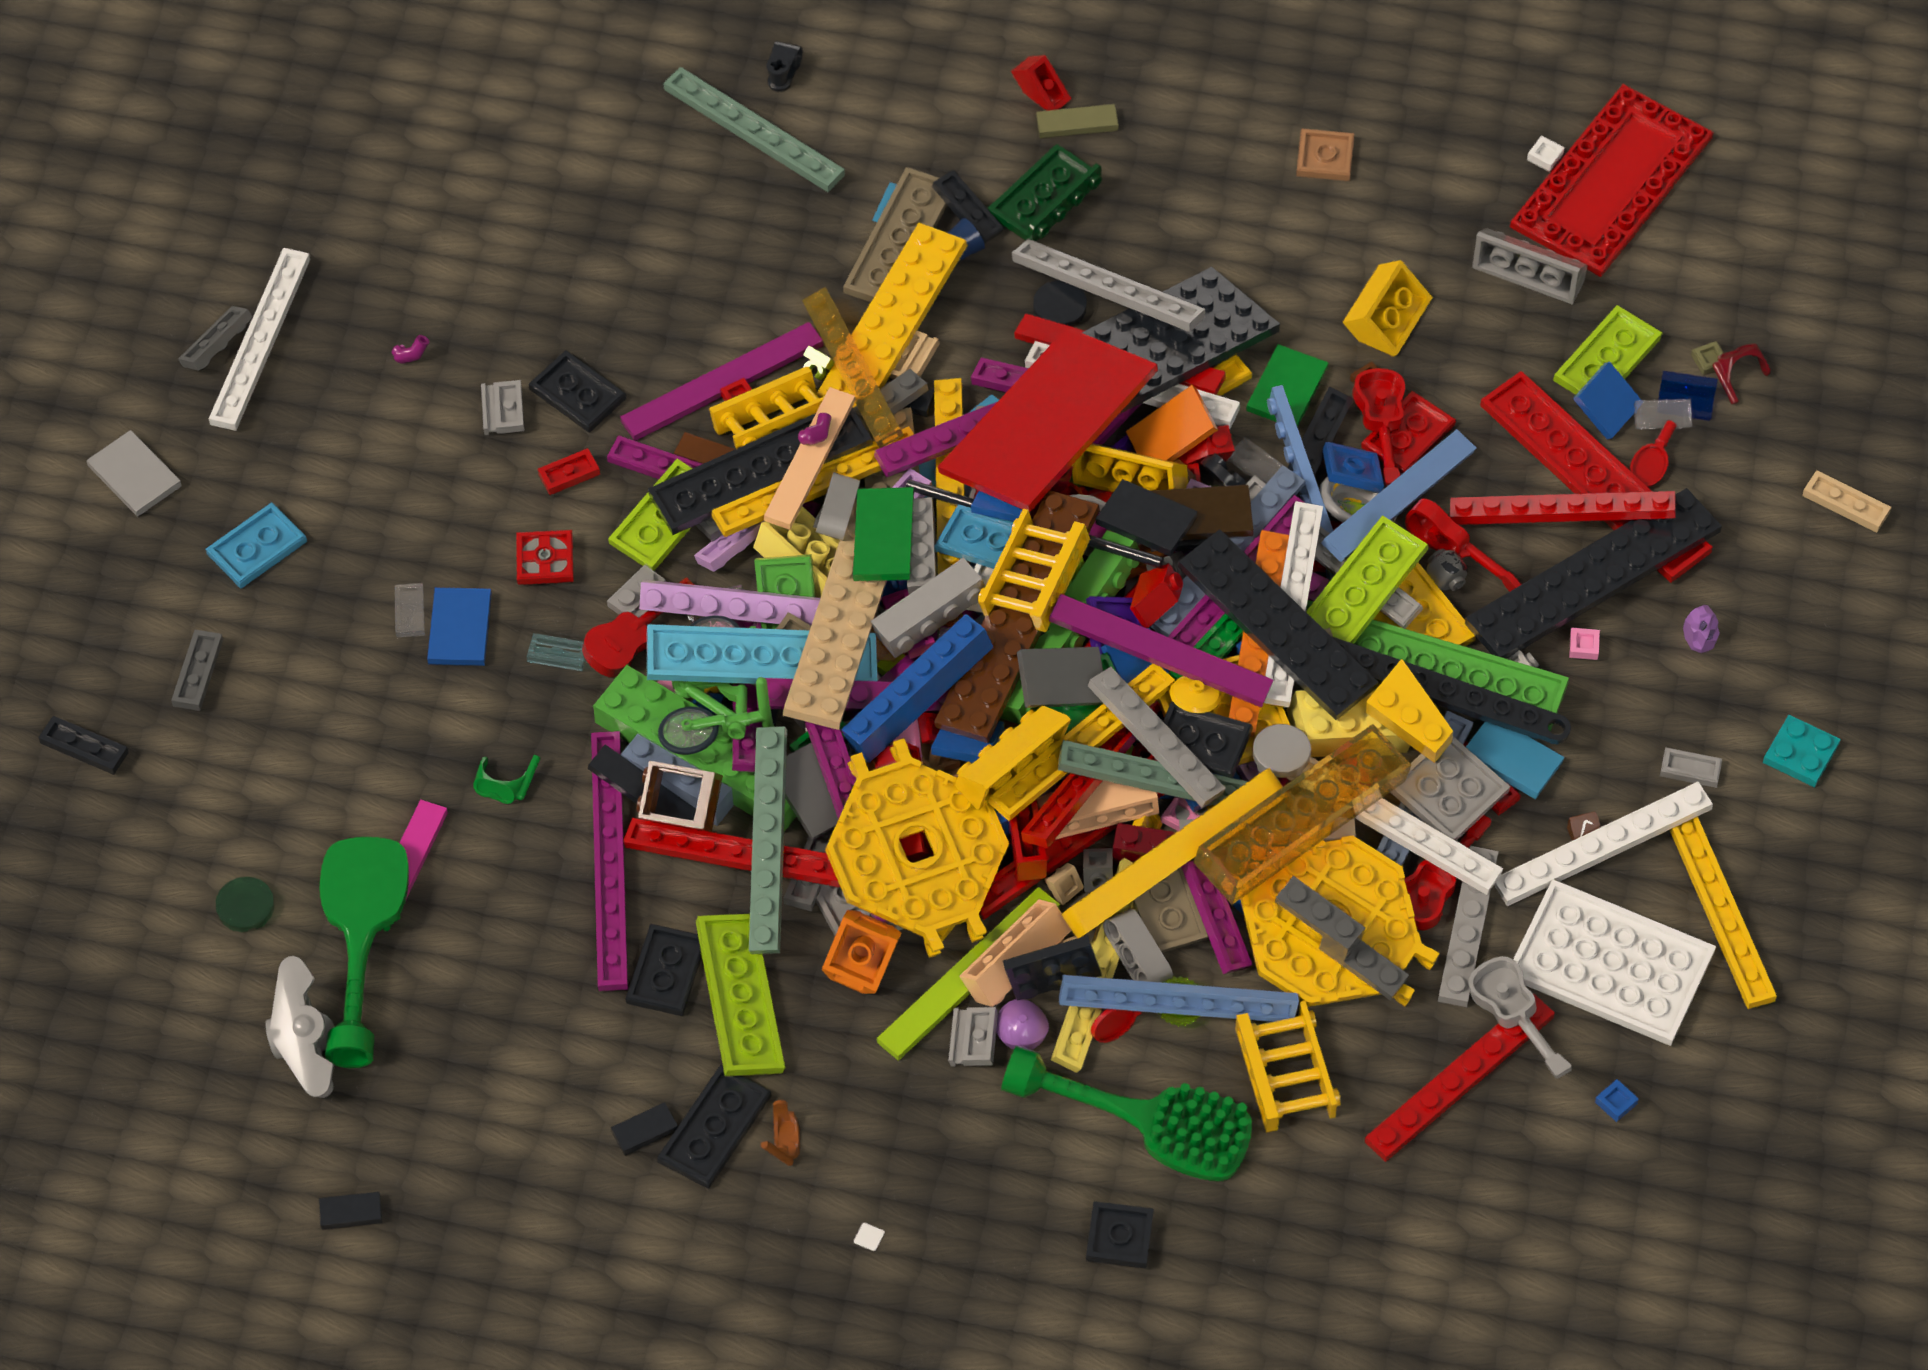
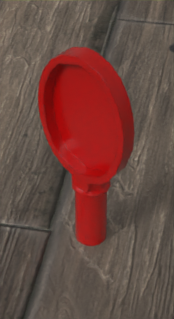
[1629,420,1677,488]
[1091,1009,1142,1043]

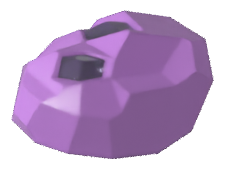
[1683,605,1720,653]

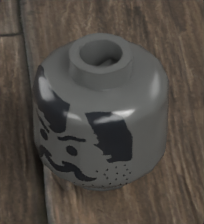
[1426,549,1468,591]

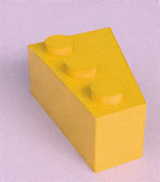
[1366,659,1453,763]

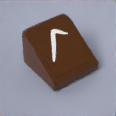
[1567,811,1601,841]

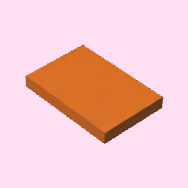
[1126,385,1218,462]

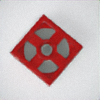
[516,530,574,585]

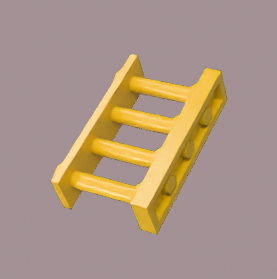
[709,366,825,449]
[978,509,1090,632]
[1235,1001,1341,1133]

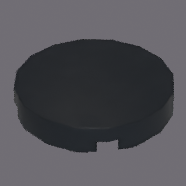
[1033,280,1087,327]

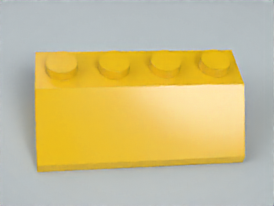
[1072,443,1188,492]
[955,706,1071,810]

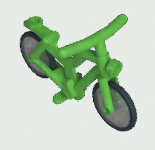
[658,615,775,755]

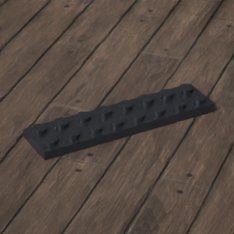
[648,407,873,535]
[1178,529,1378,720]

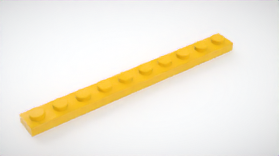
[934,378,965,575]

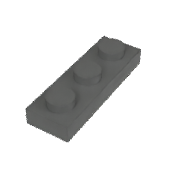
[178,306,253,371]
[171,630,223,711]

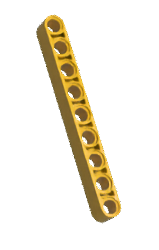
[1061,767,1286,938]

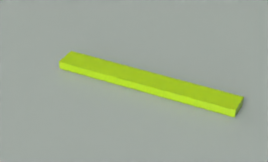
[877,887,1060,1061]

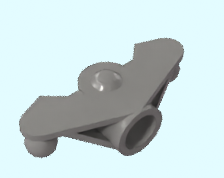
[266,956,335,1098]

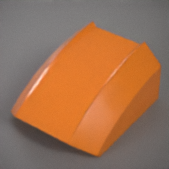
[822,910,901,994]

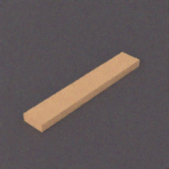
[764,387,855,530]

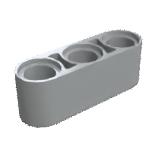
[816,472,860,540]
[1103,908,1173,983]

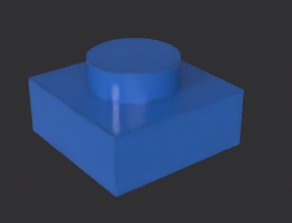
[1595,1079,1639,1122]

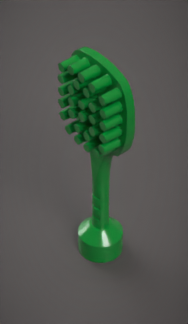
[320,837,409,1068]
[1001,1045,1252,1181]

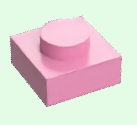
[1569,628,1600,660]

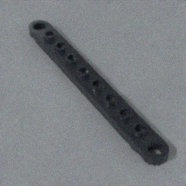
[1331,636,1571,745]

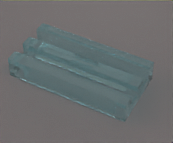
[527,633,586,671]

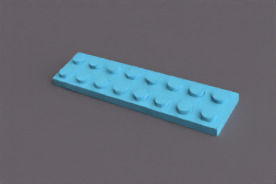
[647,624,877,684]

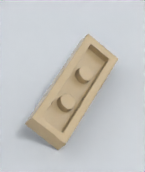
[1802,470,1891,533]

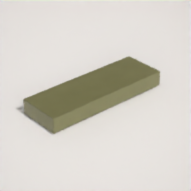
[1036,104,1118,138]

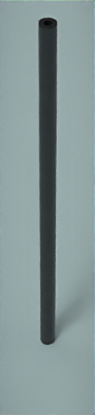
[906,479,1164,568]

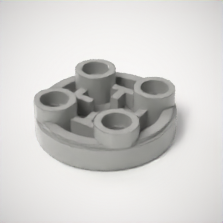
[1253,724,1311,778]

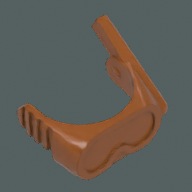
[761,1100,800,1166]

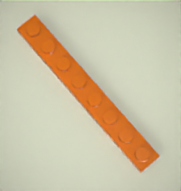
[1228,530,1289,738]

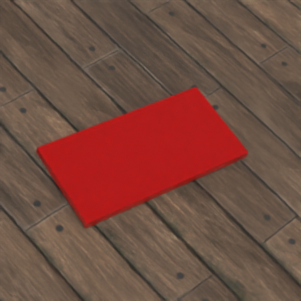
[1510,84,1714,277]
[938,327,1158,513]

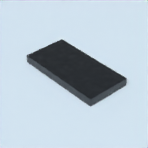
[657,1065,772,1189]

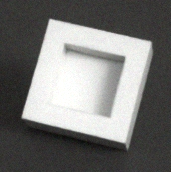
[1527,136,1564,172]

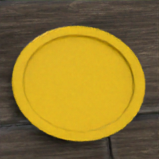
[1170,676,1221,713]

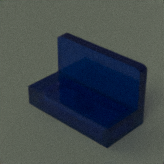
[1656,371,1718,421]

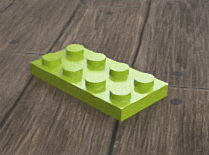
[1553,305,1662,395]
[608,459,693,571]

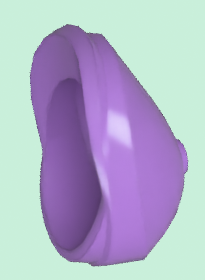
[996,999,1049,1050]

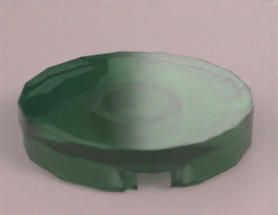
[216,877,275,932]

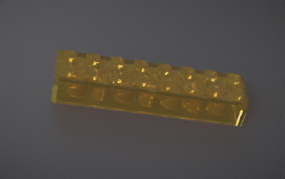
[1194,724,1411,905]

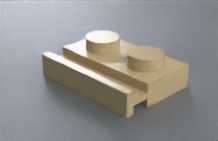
[889,330,939,379]

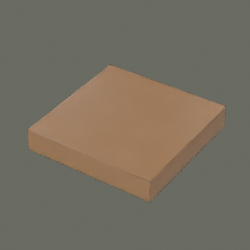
[1296,129,1354,181]

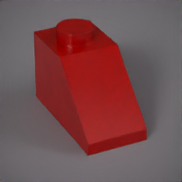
[1011,55,1071,111]
[1179,425,1235,466]
[1130,563,1183,628]

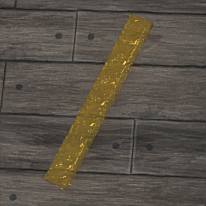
[802,287,904,448]

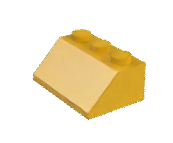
[1342,260,1433,356]

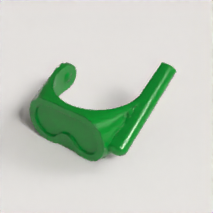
[473,755,541,804]

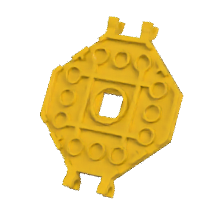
[825,738,1009,958]
[1223,835,1440,1007]

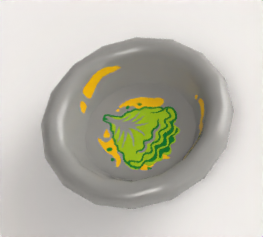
[1320,476,1397,523]

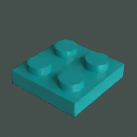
[1763,715,1841,788]

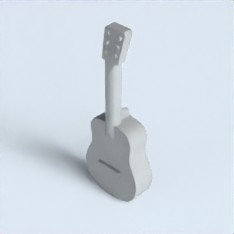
[1469,956,1572,1079]

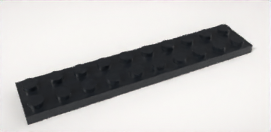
[1465,488,1722,659]

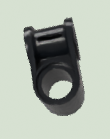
[766,41,803,92]

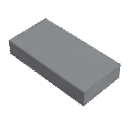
[1660,747,1722,788]

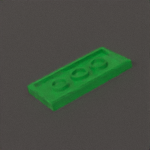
[853,487,914,581]

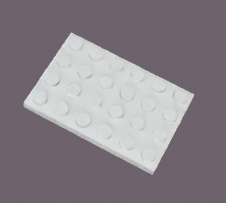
[1513,879,1716,1046]

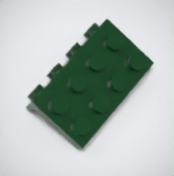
[987,144,1102,242]

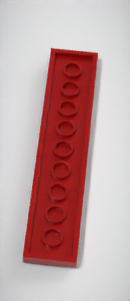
[1480,371,1713,583]

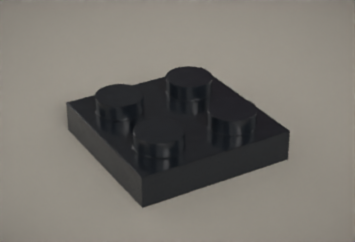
[1086,1201,1154,1269]

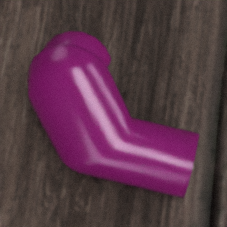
[392,335,429,364]
[798,412,832,445]

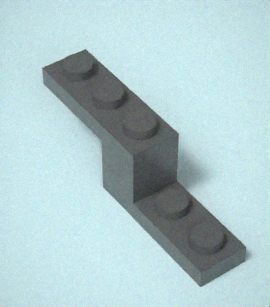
[1275,876,1409,1001]

